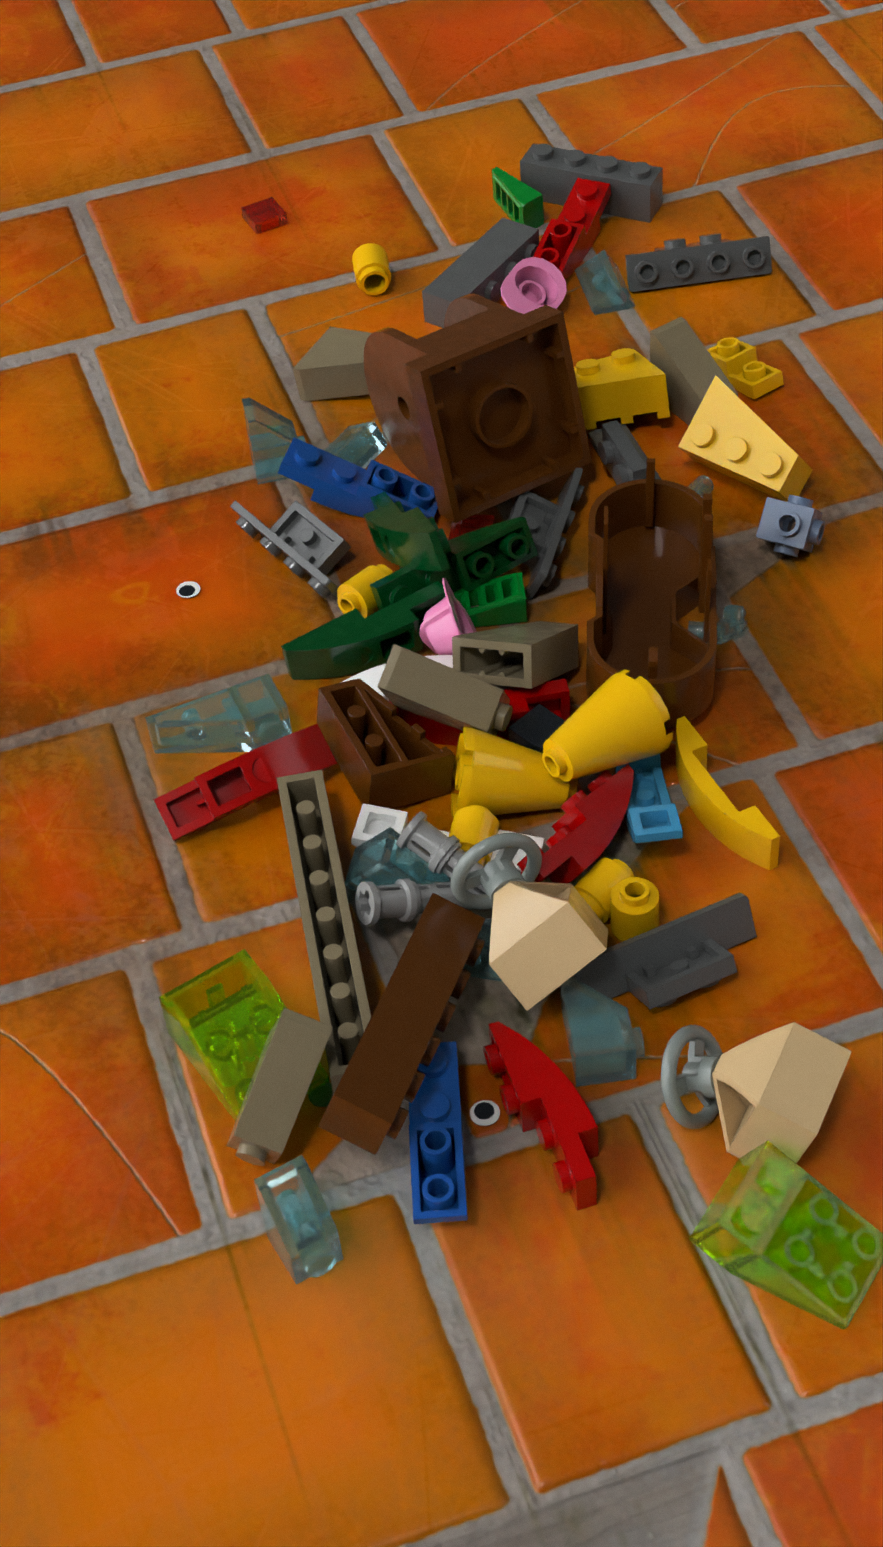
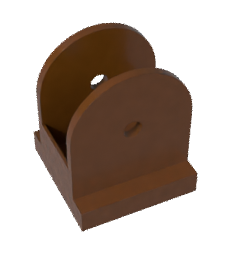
[364,294,592,523]

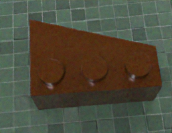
[317,678,455,809]

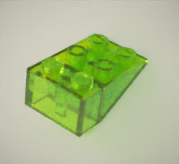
[159,949,330,1121]
[689,1140,883,1329]

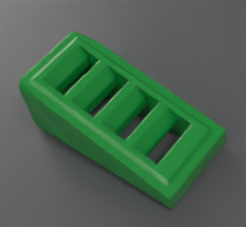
[492,167,544,228]
[453,572,527,627]

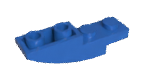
[278,437,438,518]
[409,1041,468,1224]

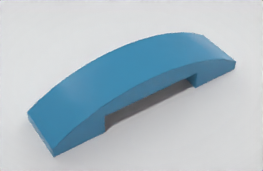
[614,754,683,843]

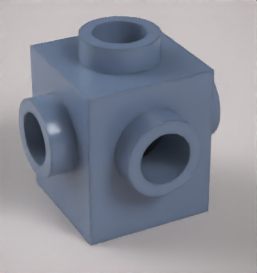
[756,494,825,557]

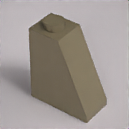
[650,317,738,425]
[293,327,372,401]
[452,621,578,689]
[377,644,513,736]
[226,1008,333,1166]

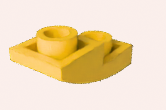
[707,337,784,400]

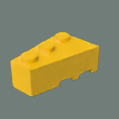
[574,348,670,430]
[678,375,813,502]

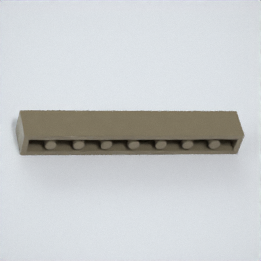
[277,770,371,1094]

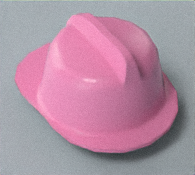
[500,257,567,314]
[419,578,477,655]

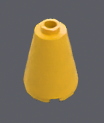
[542,669,673,781]
[451,727,578,818]

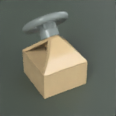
[451,833,608,1011]
[661,1022,852,1181]

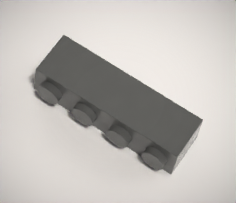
[520,143,663,223]
[422,218,539,328]

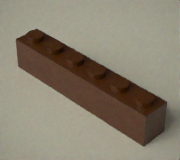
[318,893,486,1155]

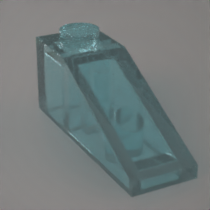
[145,673,292,753]

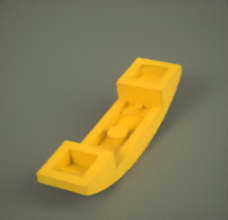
[676,716,780,870]

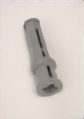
[396,811,493,909]
[355,878,472,925]

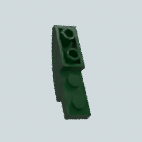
[363,492,451,571]
[370,516,538,610]
[281,581,446,680]

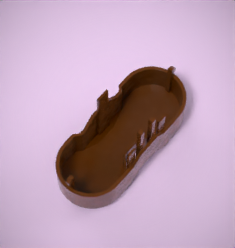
[586,458,717,729]

